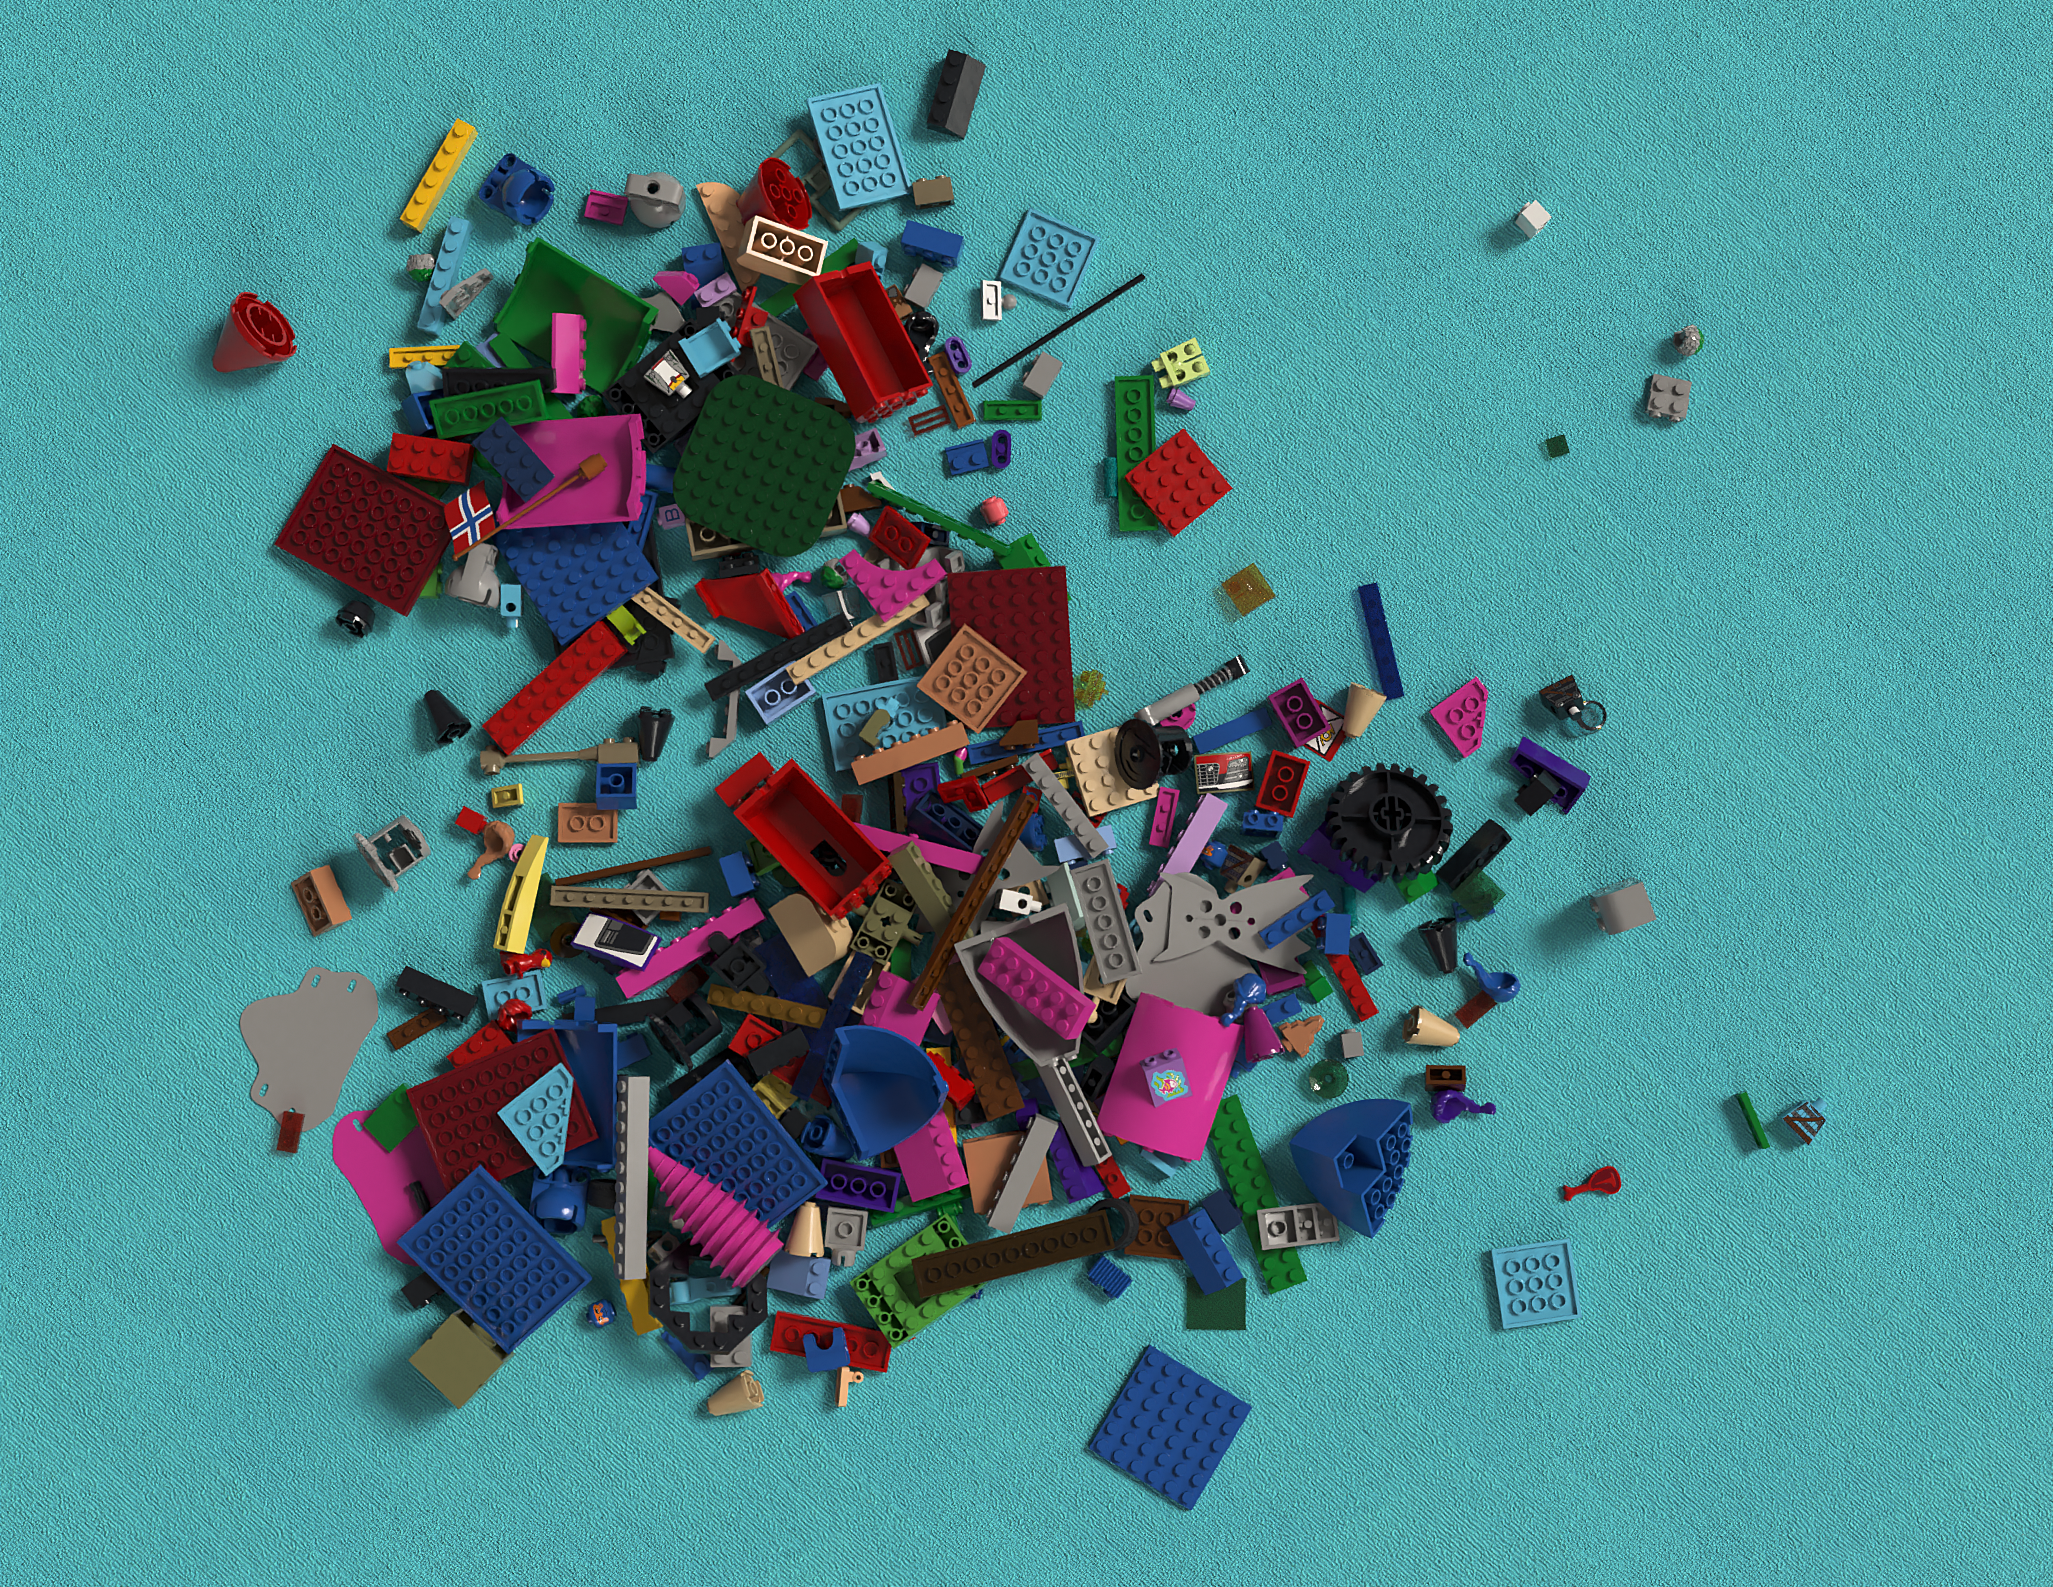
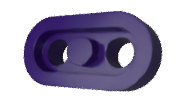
[943,336,972,375]
[991,430,1011,469]

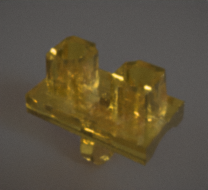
[1074,669,1109,707]

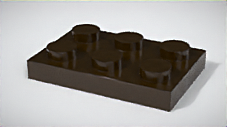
[887,772,907,834]

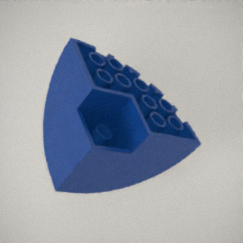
[1289,1099,1413,1239]

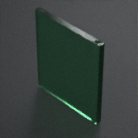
[1186,1277,1247,1330]

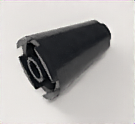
[423,690,472,745]
[1418,917,1458,974]

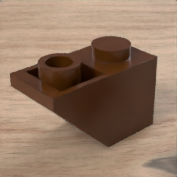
[999,720,1039,750]

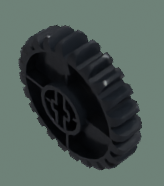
[1324,763,1453,883]

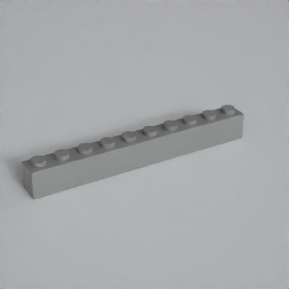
[613,1076,650,1280]

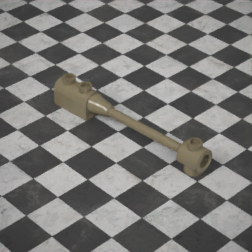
[480,737,640,775]

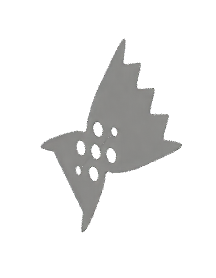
[900,801,1060,952]
[1154,873,1314,974]

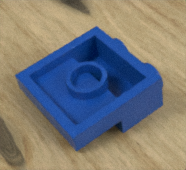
[1240,810,1284,839]

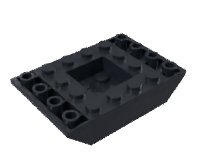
[602,318,740,454]

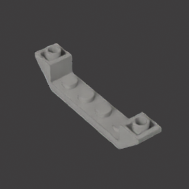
[706,640,742,759]

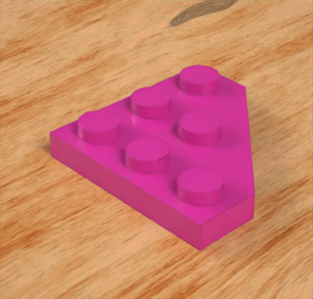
[1429,676,1488,759]

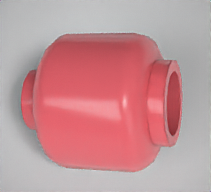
[980,495,1009,526]

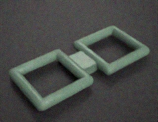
[768,129,868,231]

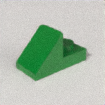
[1302,960,1334,1003]

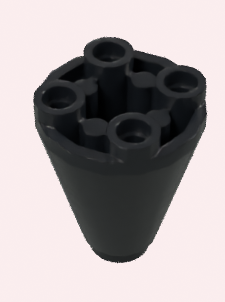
[636,706,675,762]

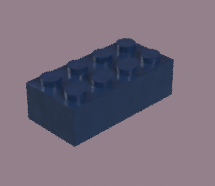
[472,416,555,503]

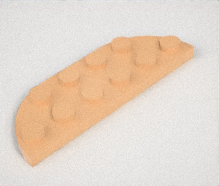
[696,182,761,292]

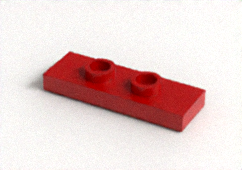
[1095,1155,1132,1198]

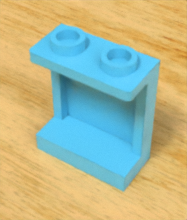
[679,318,741,378]

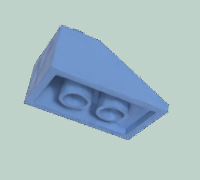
[767,1249,831,1299]

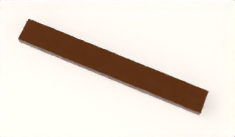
[555,846,713,886]

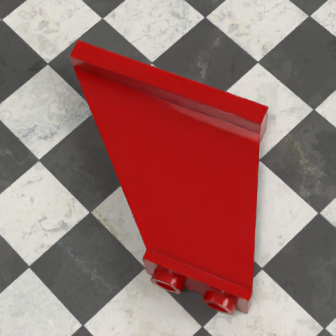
[694,568,805,639]

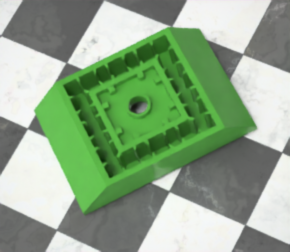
[849,1213,988,1349]

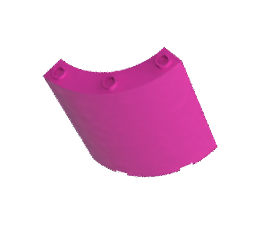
[496,414,646,529]
[1096,992,1244,1163]

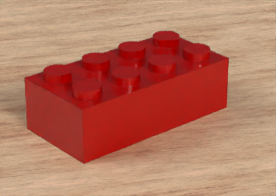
[387,433,475,486]

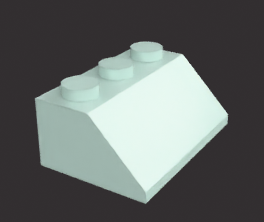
[1044,862,1086,931]

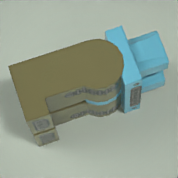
[858,696,900,750]

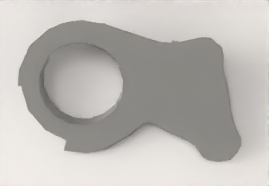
[641,291,686,333]

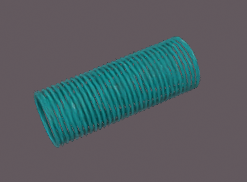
[1103,457,1118,498]
[1341,886,1358,926]

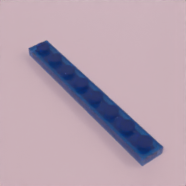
[790,950,875,1101]

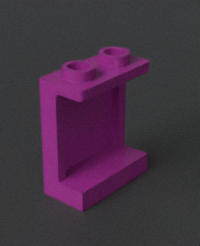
[1257,956,1306,997]

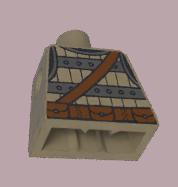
[1220,844,1266,894]

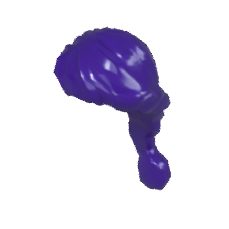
[1430,1089,1496,1124]

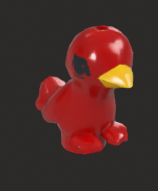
[500,948,553,980]

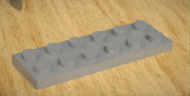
[1070,859,1142,985]

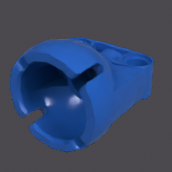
[479,153,555,225]
[528,1165,591,1235]

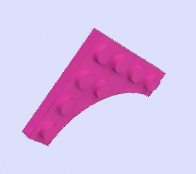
[839,549,947,623]

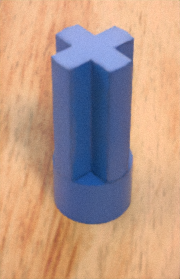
[557,984,587,1005]

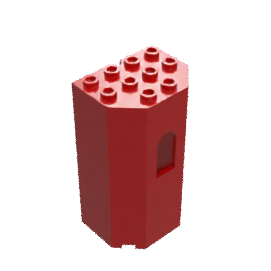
[793,261,933,424]
[733,758,893,922]

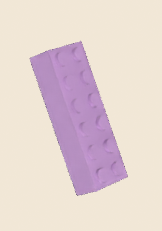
[1146,793,1228,898]

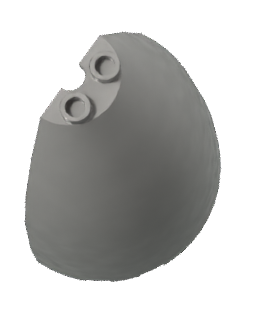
[954,902,1084,1069]

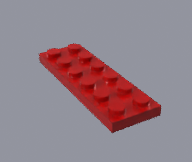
[727,1013,832,1108]
[770,1310,892,1373]

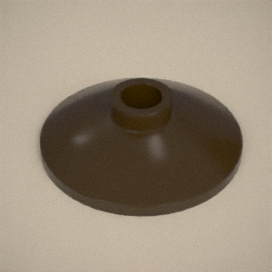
[550,922,584,958]

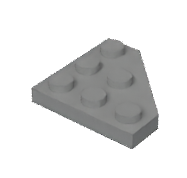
[439,268,494,320]

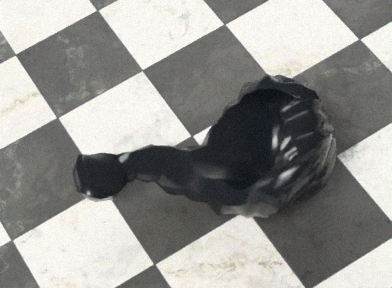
[904,311,940,376]

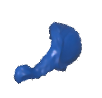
[1463,952,1521,1003]
[1220,973,1266,1027]

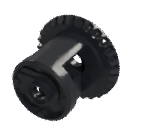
[1114,718,1193,790]
[644,993,723,1072]

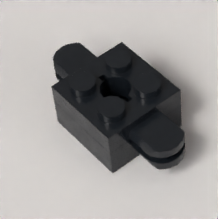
[708,931,769,995]

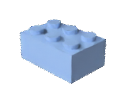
[745,660,817,726]

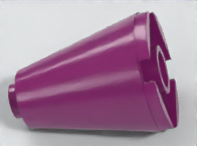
[1243,1006,1285,1063]

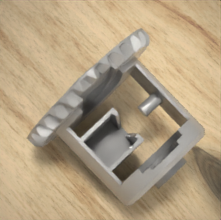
[352,815,431,894]

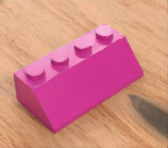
[551,313,586,395]

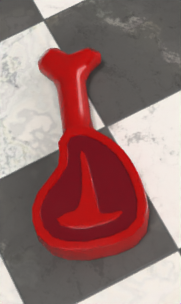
[1562,1166,1621,1201]

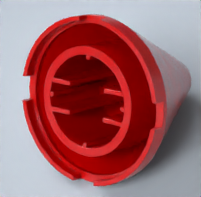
[212,292,297,373]

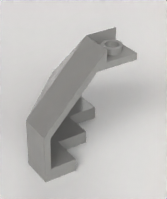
[877,545,965,628]

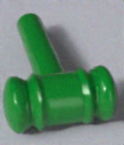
[936,1201,964,1233]

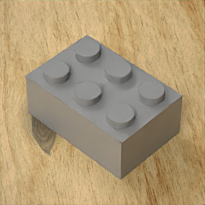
[710,1304,753,1367]

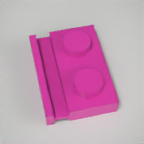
[584,189,629,226]

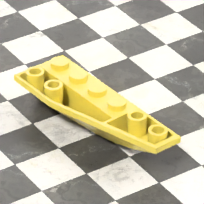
[493,835,549,954]

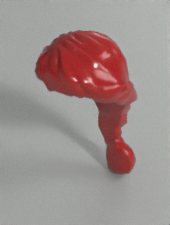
[497,999,532,1035]

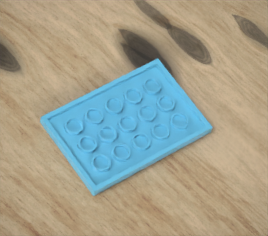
[806,83,913,211]
[822,675,947,772]

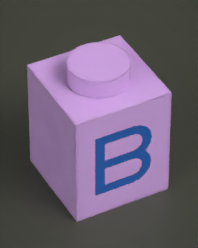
[656,504,686,530]

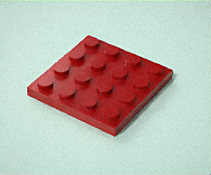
[1124,428,1233,537]

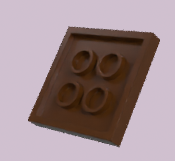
[1124,1194,1189,1260]

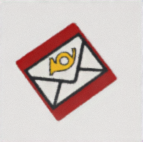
[1303,699,1346,762]

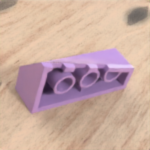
[849,428,888,471]

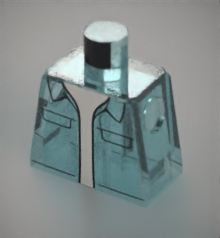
[821,585,862,627]

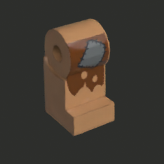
[885,284,913,322]

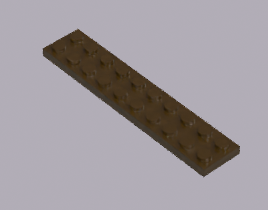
[911,1210,1115,1299]

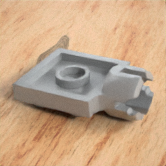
[824,1206,868,1267]

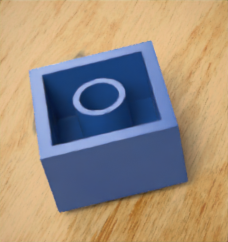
[596,763,638,810]

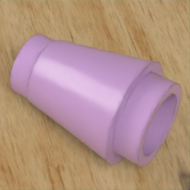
[846,512,873,538]

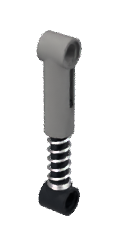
[1133,654,1250,726]

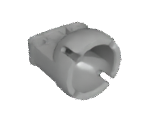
[624,172,686,228]
[444,543,501,609]

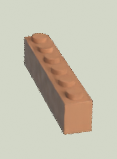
[851,720,970,786]

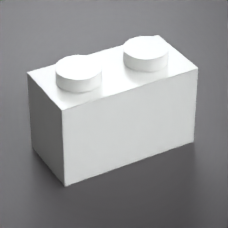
[1515,200,1551,239]

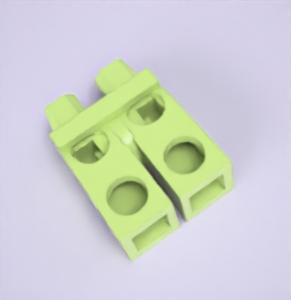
[1151,337,1210,389]

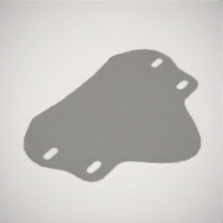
[1125,872,1258,1024]
[240,967,378,1132]

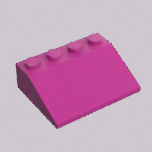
[859,970,941,1046]
[894,1107,969,1202]

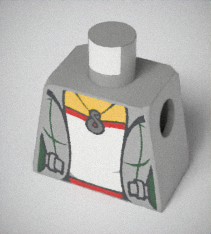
[643,350,692,398]

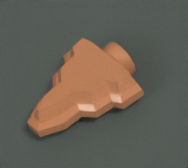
[1278,1015,1325,1058]

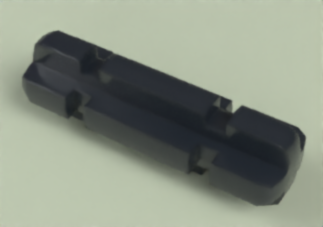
[409,1180,432,1217]

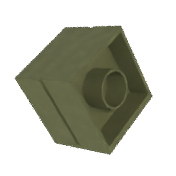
[408,1308,515,1409]

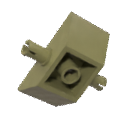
[850,878,924,966]

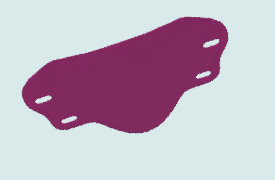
[333,1108,447,1267]

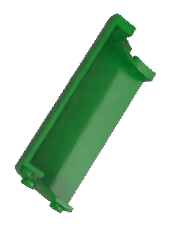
[492,237,659,396]

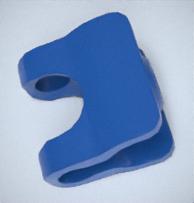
[803,1327,850,1373]

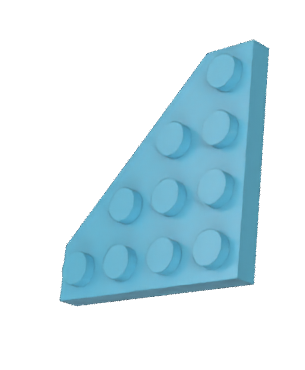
[497,1063,574,1176]

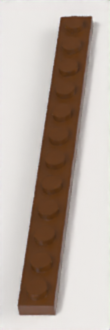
[906,792,1038,1011]

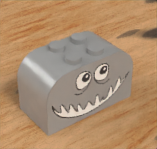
[1589,877,1657,935]

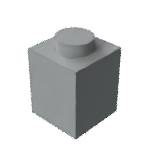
[1339,1028,1364,1058]

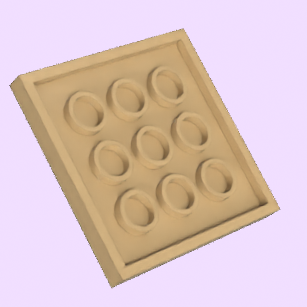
[1064,725,1160,818]

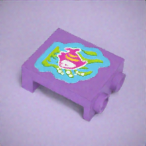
[1140,1048,1192,1108]

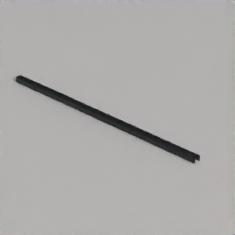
[972,273,1146,388]

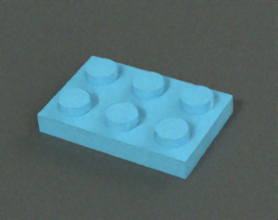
[481,970,548,1020]

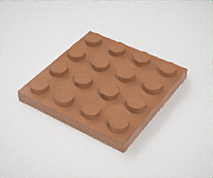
[916,623,1027,734]

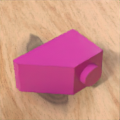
[653,271,700,306]

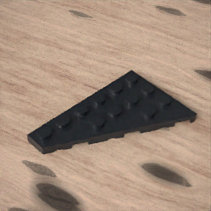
[442,367,557,442]

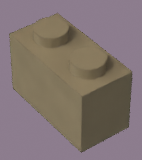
[912,175,954,210]

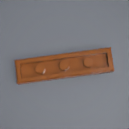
[927,351,976,430]

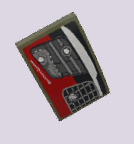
[1193,751,1255,795]

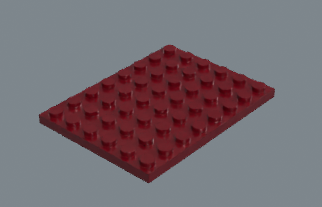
[274,443,452,617]
[947,565,1076,729]
[406,1027,599,1194]

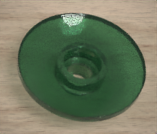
[1309,1059,1349,1099]

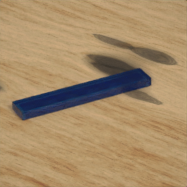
[1357,582,1404,701]

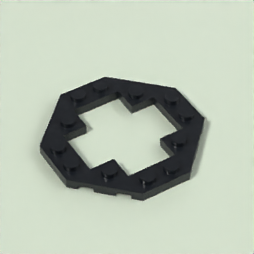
[648,1238,768,1355]

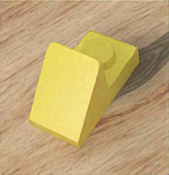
[491,784,524,808]

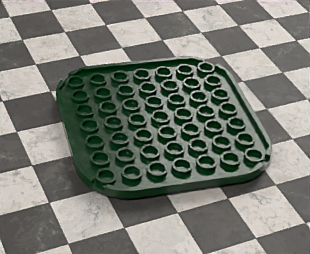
[673,375,856,558]

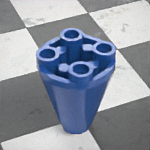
[1018,813,1047,852]

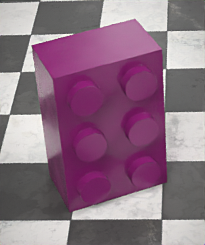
[1266,677,1331,749]

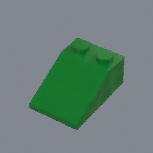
[363,1083,419,1153]

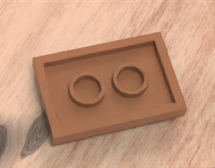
[558,803,618,843]

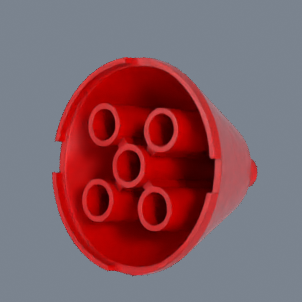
[736,157,812,231]

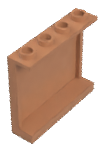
[962,1130,1053,1215]

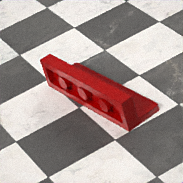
[981,749,1059,804]

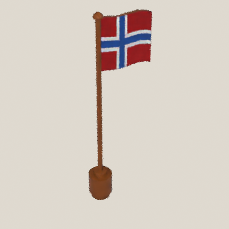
[444,453,608,561]

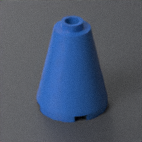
[801,1114,854,1161]

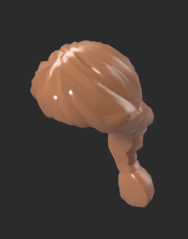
[467,821,515,880]

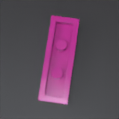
[1149,786,1180,848]

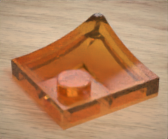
[1221,562,1276,617]

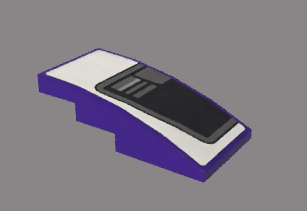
[571,912,662,972]

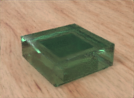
[1545,434,1570,459]

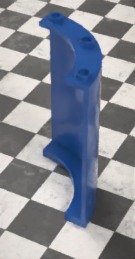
[517,1019,617,1172]

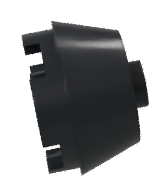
[335,600,375,638]

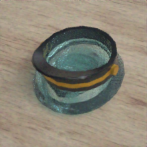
[1571,700,1607,735]

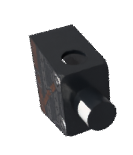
[1539,674,1585,721]

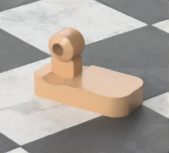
[835,1366,864,1407]

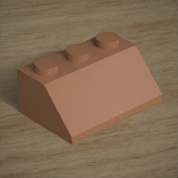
[291,865,352,937]

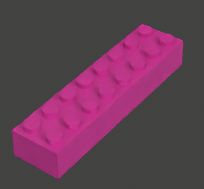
[615,896,768,999]

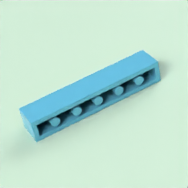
[417,216,473,337]

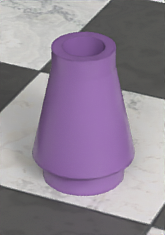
[1165,388,1196,411]

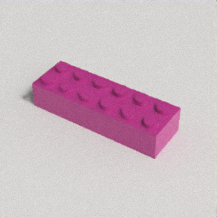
[977,937,1096,1040]

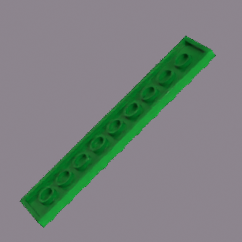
[1209,1094,1308,1294]

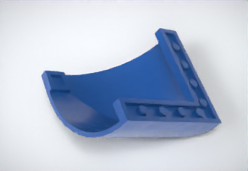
[821,1025,949,1161]

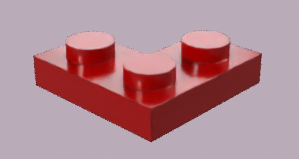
[937,775,989,813]

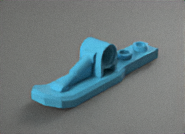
[621,1274,742,1305]

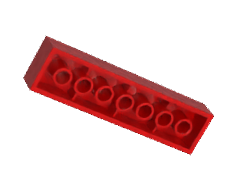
[482,621,628,755]

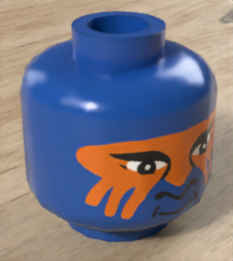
[1199,840,1228,870]
[586,1299,617,1328]

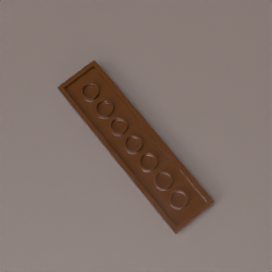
[937,961,1025,1121]

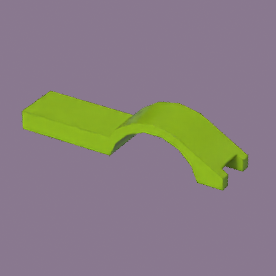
[606,605,646,645]

